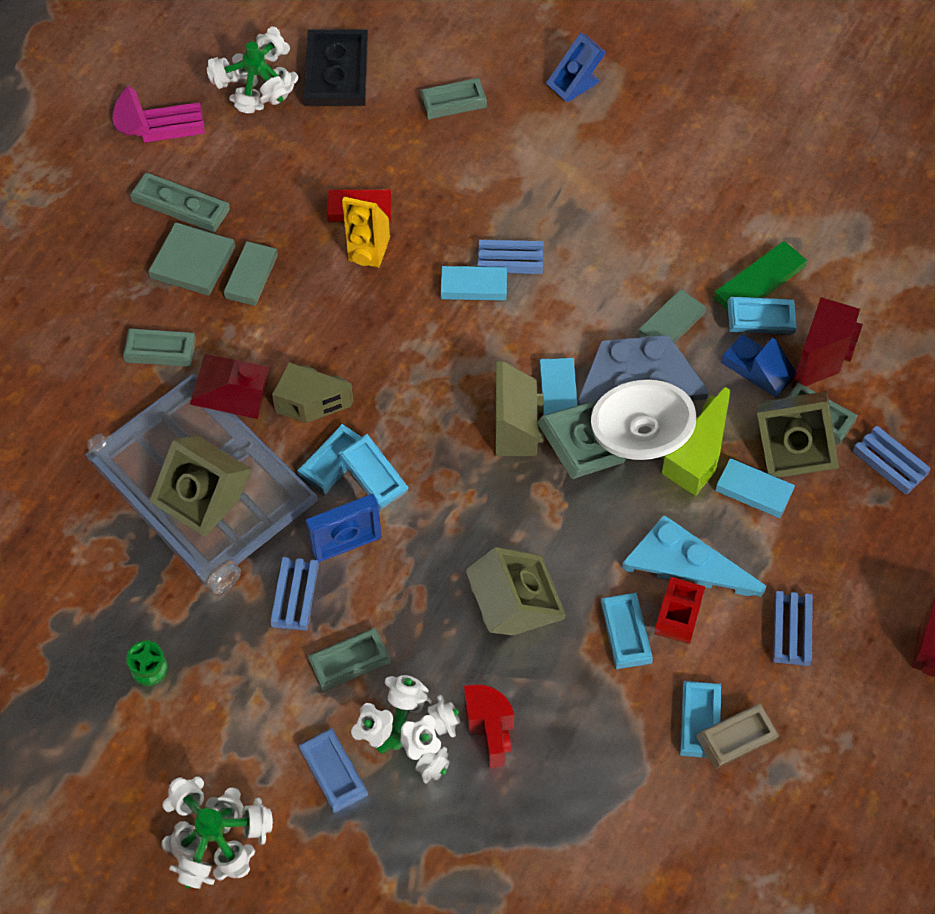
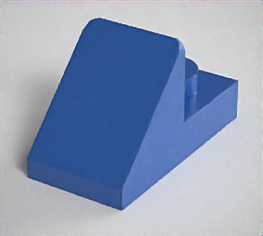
[546,33,606,102]
[721,334,796,398]

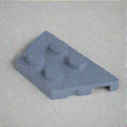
[578,335,709,405]

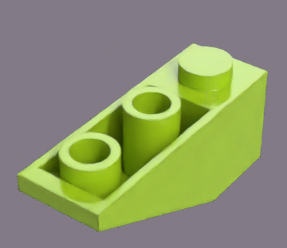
[662,387,730,496]

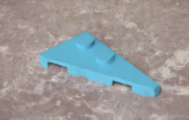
[622,515,766,597]

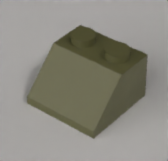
[495,361,544,456]
[757,391,839,478]
[149,435,251,536]
[466,547,566,636]

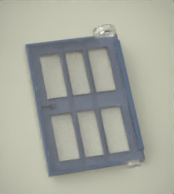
[85,373,318,594]

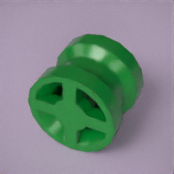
[126,640,168,686]

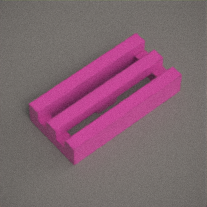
[142,102,205,143]

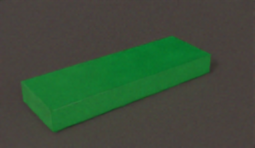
[713,241,807,311]

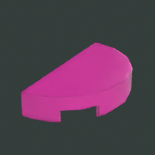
[113,86,150,137]

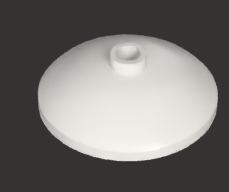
[591,380,696,460]

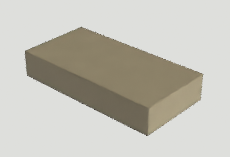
[696,704,780,769]

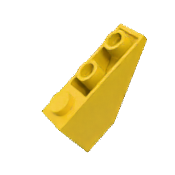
[342,197,390,268]

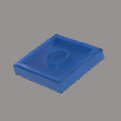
[305,493,382,563]

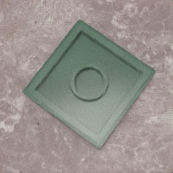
[148,223,235,296]
[537,401,627,479]

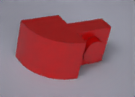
[654,577,706,644]
[464,684,514,768]

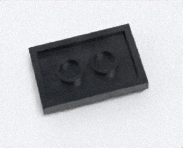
[304,29,368,106]

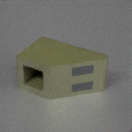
[272,362,354,423]

